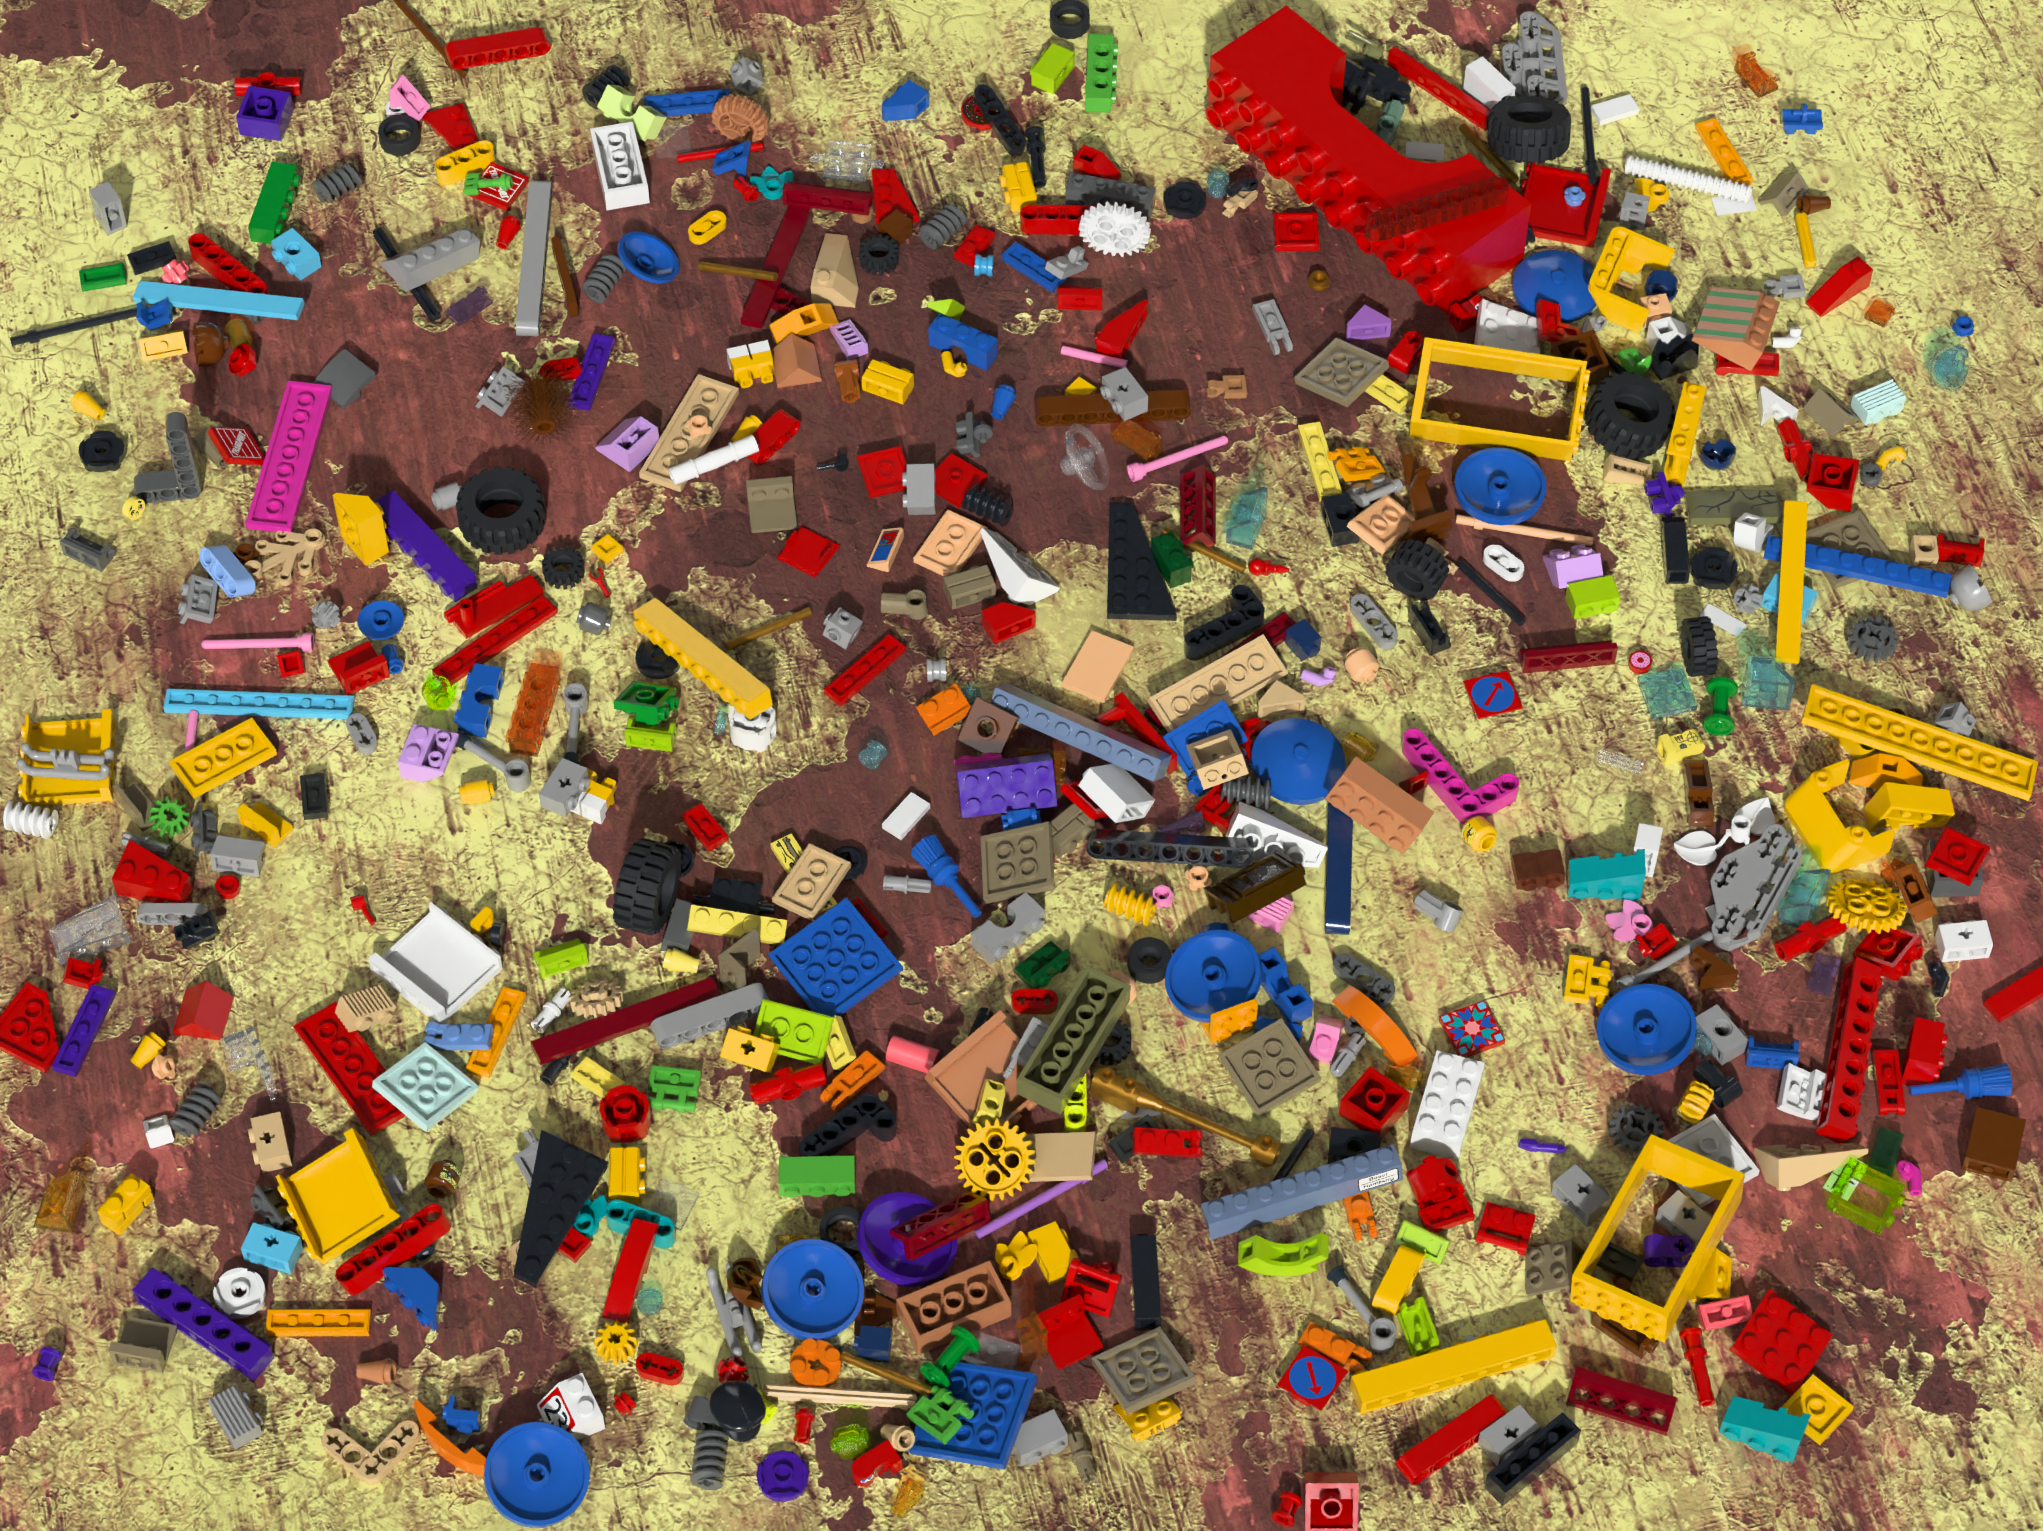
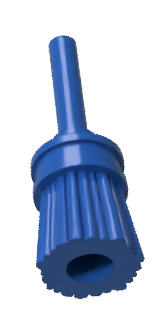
[911,835,982,918]
[1908,1063,2013,1099]

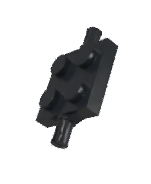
[692,877,776,916]

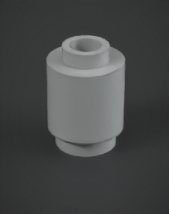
[431,482,462,511]

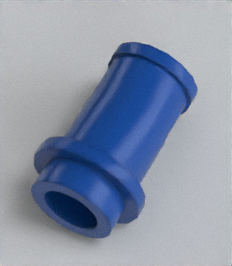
[382,644,404,674]

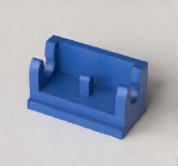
[1746,1035,1799,1069]

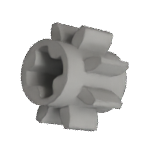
[1733,584,1763,614]
[311,601,341,630]

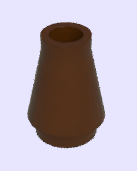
[1796,194,1831,215]

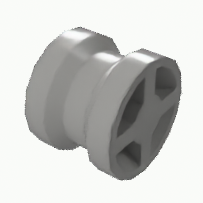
[927,658,946,682]

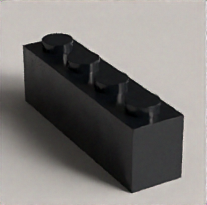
[1484,1412,1581,1506]

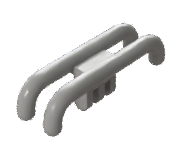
[16,743,114,781]
[706,1261,762,1358]

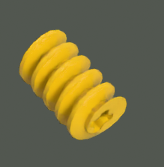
[1103,882,1158,927]

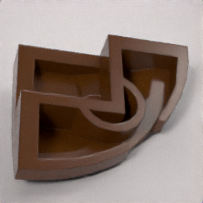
[727,1258,764,1310]

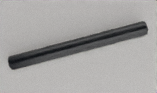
[373,227,441,322]

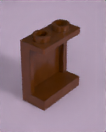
[1961,1107,2026,1182]
[1591,1277,1659,1359]

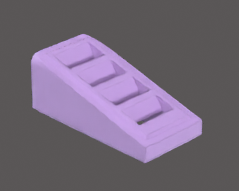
[830,319,868,360]

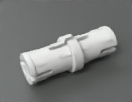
[531,988,572,1033]

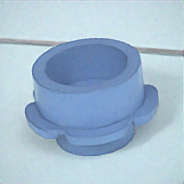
[1564,186,1586,207]

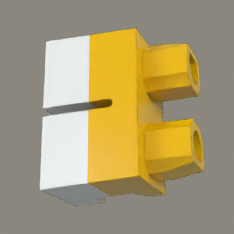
[726,340,774,388]
[571,769,617,824]

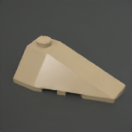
[811,233,859,308]
[1754,1143,1868,1191]

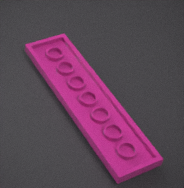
[246,381,332,533]

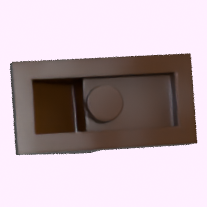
[1690,945,1739,990]

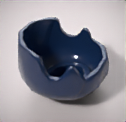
[1644,269,1678,303]
[1699,439,1736,471]

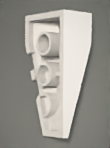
[980,528,1060,605]
[1220,801,1328,868]

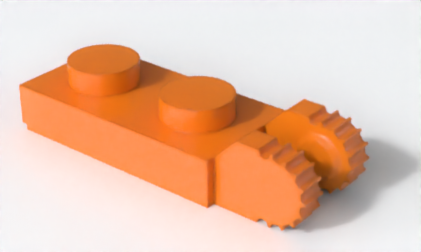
[820,1050,885,1112]
[1342,1191,1377,1241]
[1298,1321,1373,1373]

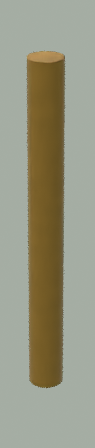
[1459,124,1519,184]
[698,261,778,281]
[1162,527,1246,574]
[724,607,812,651]
[840,1351,933,1397]

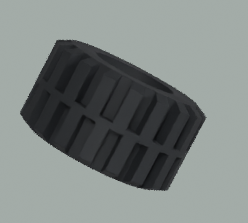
[1385,540,1449,600]

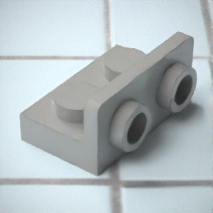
[475,366,525,417]
[177,574,218,624]

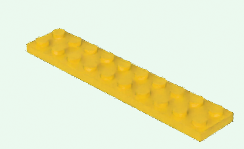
[1801,684,2038,801]

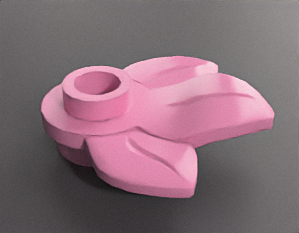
[1605,899,1653,942]

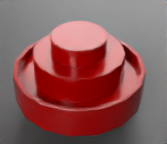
[229,343,257,377]

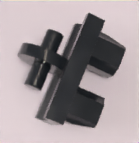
[174,910,220,950]

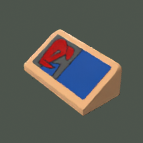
[867,528,904,572]

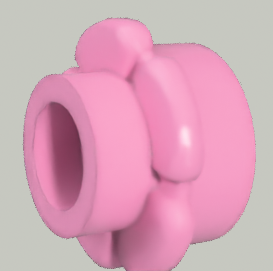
[1150,885,1174,908]

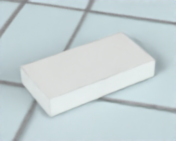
[1591,94,1639,125]
[882,792,930,840]

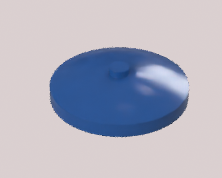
[1512,250,1596,323]
[1454,448,1547,525]
[1250,718,1346,805]
[1165,930,1263,1023]
[1597,984,1697,1075]
[761,1239,864,1340]
[483,1422,590,1528]

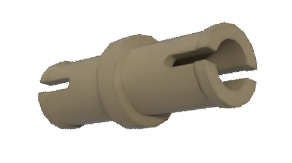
[1068,1431,1098,1485]

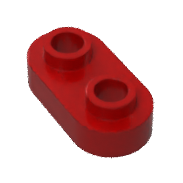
[539,357,583,382]

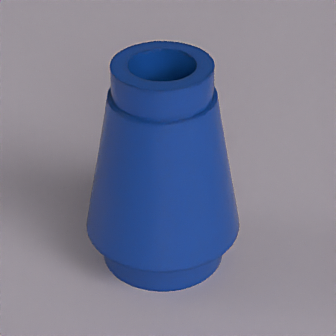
[991,385,1016,420]

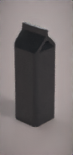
[1661,517,1690,584]

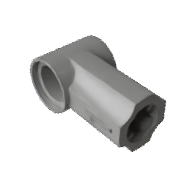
[1414,890,1464,933]

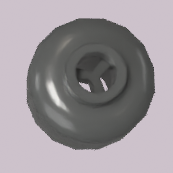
[576,602,612,635]

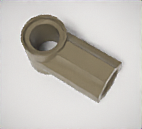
[191,425,230,468]
[881,590,928,620]

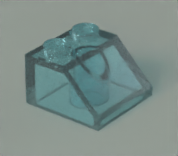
[1223,487,1268,550]
[1741,656,1796,711]
[1777,868,1831,929]

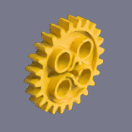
[1826,878,1907,934]
[954,1119,1036,1201]

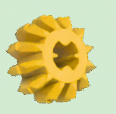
[1676,1081,1714,1124]
[594,1319,638,1366]

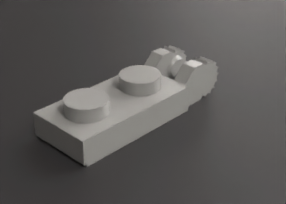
[1252,299,1293,355]
[1003,1016,1050,1084]

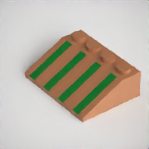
[1692,287,1780,371]

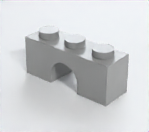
[971,892,1045,964]

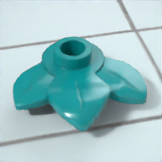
[750,166,793,200]
[573,1195,607,1238]

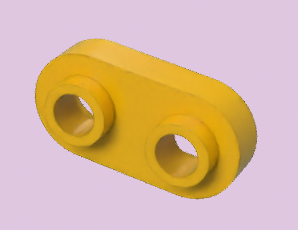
[688,210,727,245]

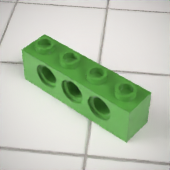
[1085,34,1118,113]

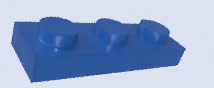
[1002,242,1066,293]

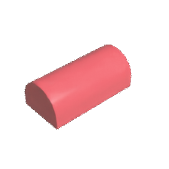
[886,1035,941,1073]
[1697,1295,1753,1331]

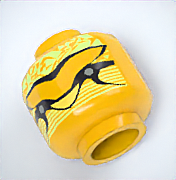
[1461,816,1497,852]

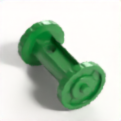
[1703,677,1738,736]
[920,1325,981,1389]

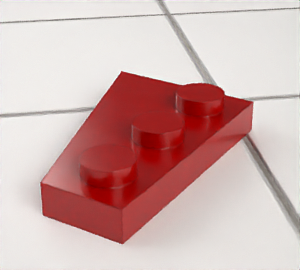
[422,103,479,152]
[871,168,919,225]

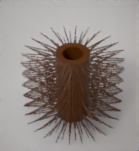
[504,367,577,445]

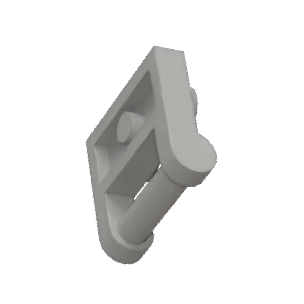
[1344,474,1403,508]

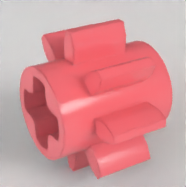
[161,259,189,285]

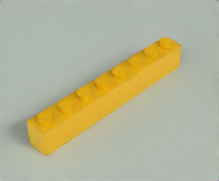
[633,598,773,720]
[1350,1319,1557,1414]

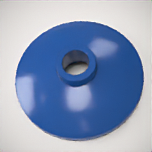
[357,601,404,640]

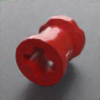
[1271,1491,1303,1527]

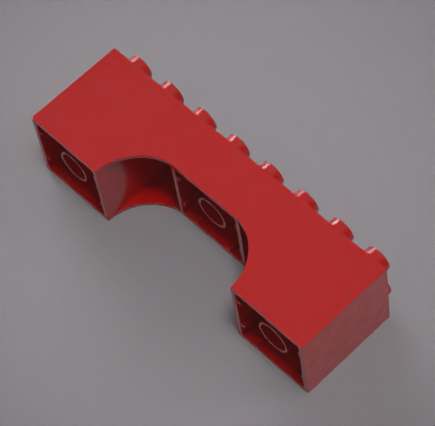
[1205,5,1531,315]

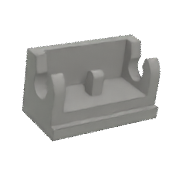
[1619,192,1650,234]
[210,835,265,877]

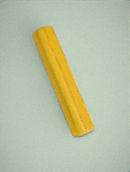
[1795,212,1817,268]

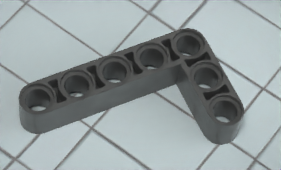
[134,412,201,504]

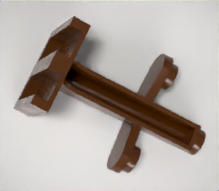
[1401,454,1456,543]

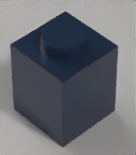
[1285,619,1321,662]
[853,1325,892,1363]

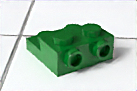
[614,681,679,725]

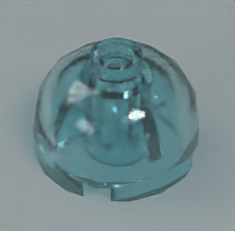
[1927,346,1969,392]

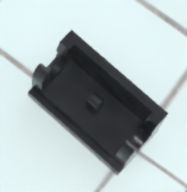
[1408,602,1451,656]

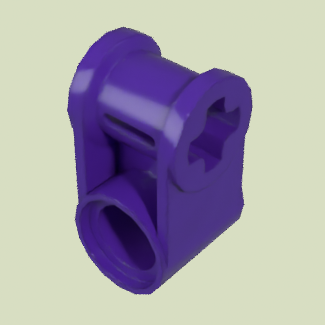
[1643,1234,1693,1268]

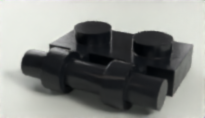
[1342,59,1376,114]

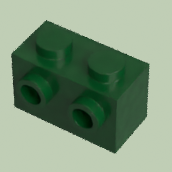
[1151,531,1194,589]

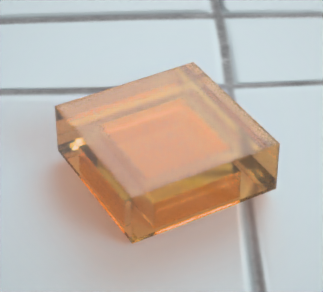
[1864,299,1895,328]

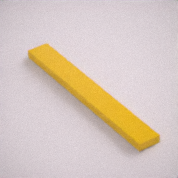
[1775,500,1808,664]

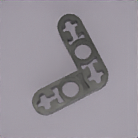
[1333,954,1395,1037]

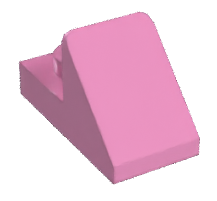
[389,75,430,122]
[1308,1015,1345,1064]

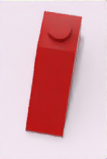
[1806,256,1873,318]
[1094,300,1149,359]

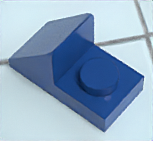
[712,140,751,178]

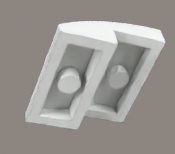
[1776,1063,1826,1121]

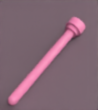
[1127,436,1228,482]
[201,633,314,652]

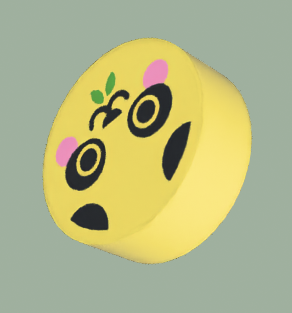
[122,496,145,520]

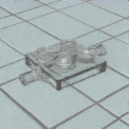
[810,140,884,183]

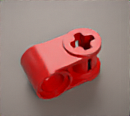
[1387,331,1423,374]

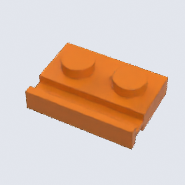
[916,683,972,736]

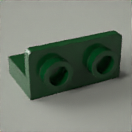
[1014,940,1071,989]

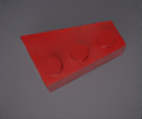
[112,839,193,903]

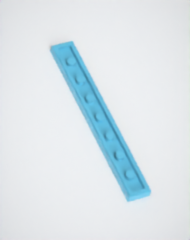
[132,281,305,320]
[163,689,355,719]

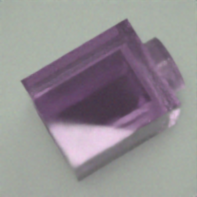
[1806,953,1841,996]

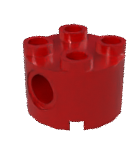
[599,1085,651,1143]
[1406,1155,1465,1209]

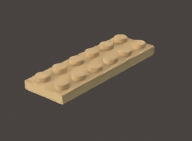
[639,374,739,492]
[1147,634,1288,733]

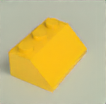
[332,493,389,566]

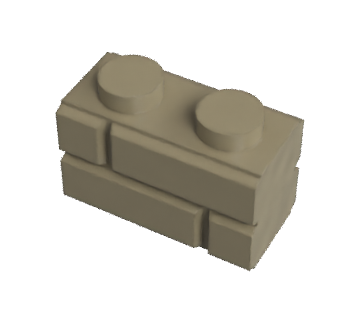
[943,565,996,610]
[1049,803,1095,858]

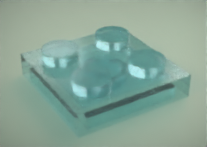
[1637,668,1697,719]

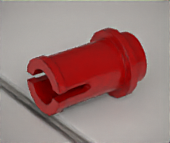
[733,176,759,202]
[793,1408,815,1444]

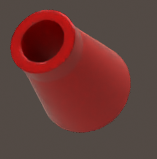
[495,215,521,250]

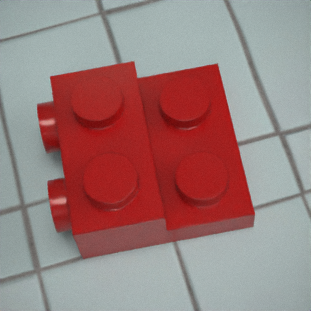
[1852,927,1924,981]

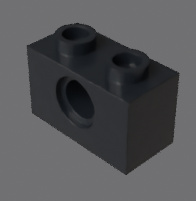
[1321,493,1359,547]
[1327,1127,1381,1164]

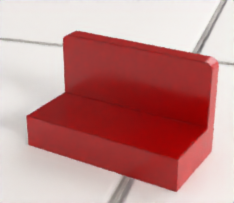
[1058,286,1103,311]

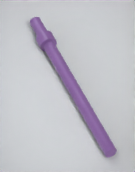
[974,1159,1108,1239]

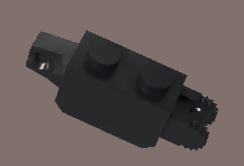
[1355,59,1411,105]

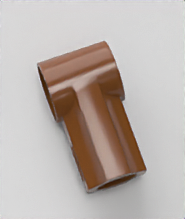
[834,359,861,403]

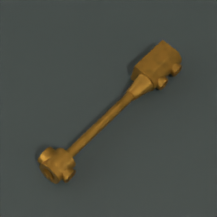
[1090,1066,1283,1167]

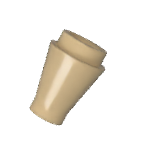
[880,1424,915,1452]

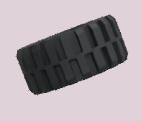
[1487,96,1571,164]
[1584,372,1676,459]
[456,467,546,555]
[613,838,682,936]

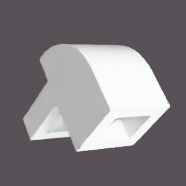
[1734,513,1774,553]

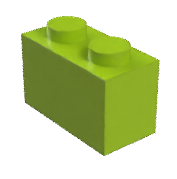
[1030,43,1075,95]
[1565,575,1620,619]

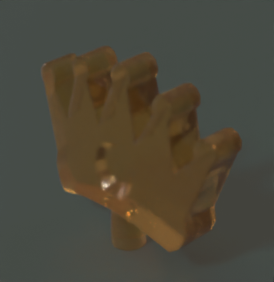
[1880,858,1909,887]

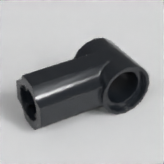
[1693,1059,1743,1108]

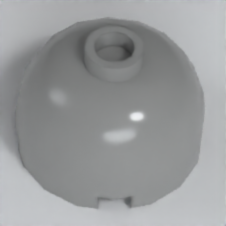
[1948,564,1992,612]

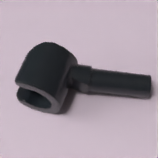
[816,454,849,472]

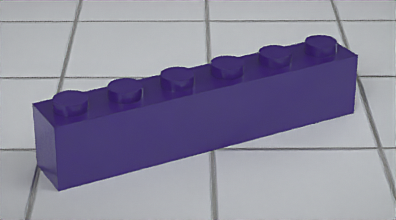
[374,490,477,602]

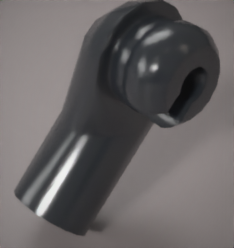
[1927,961,1950,998]

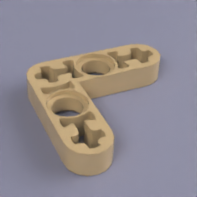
[321,1420,420,1485]

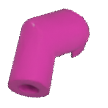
[1897,1160,1922,1196]

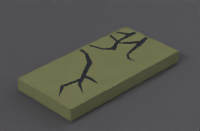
[1684,490,1783,525]

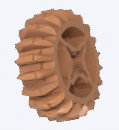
[711,94,769,143]

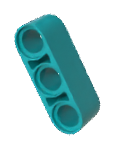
[605,1200,676,1249]

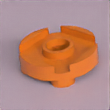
[790,1339,841,1387]

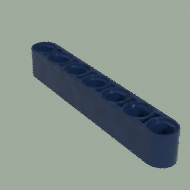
[1325,791,1353,935]

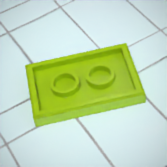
[750,999,835,1065]

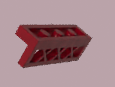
[782,181,874,216]
[1180,464,1216,548]
[1518,640,1618,673]
[890,1191,991,1261]
[1566,1367,1677,1436]

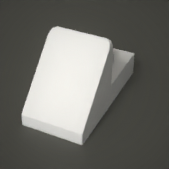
[1757,386,1798,426]

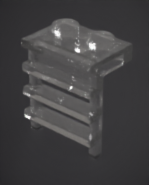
[220,1026,277,1102]

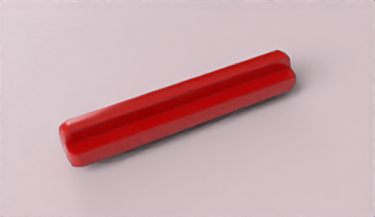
[443,580,506,623]

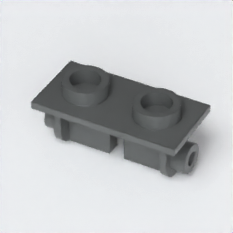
[190,804,216,857]
[250,1185,294,1231]

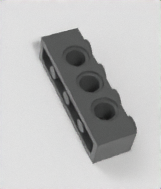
[1065,172,1156,221]

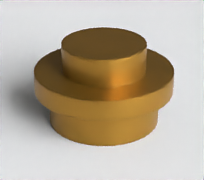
[1308,270,1330,291]

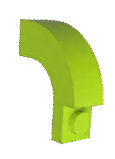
[1238,1232,1329,1276]

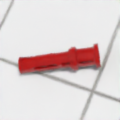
[1679,1327,1715,1407]

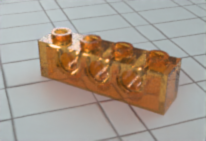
[506,663,561,757]

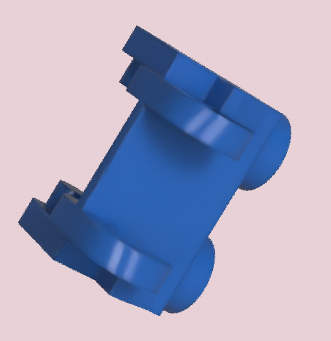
[1001,807,1042,831]

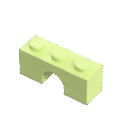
[597,84,667,141]

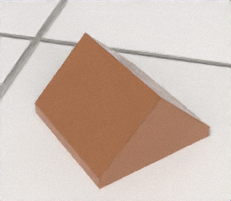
[771,334,822,388]

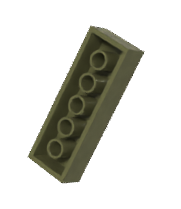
[1016,966,1131,1115]

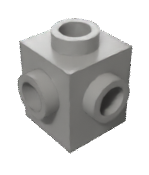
[730,56,764,95]
[823,607,863,650]
[1934,702,1977,738]

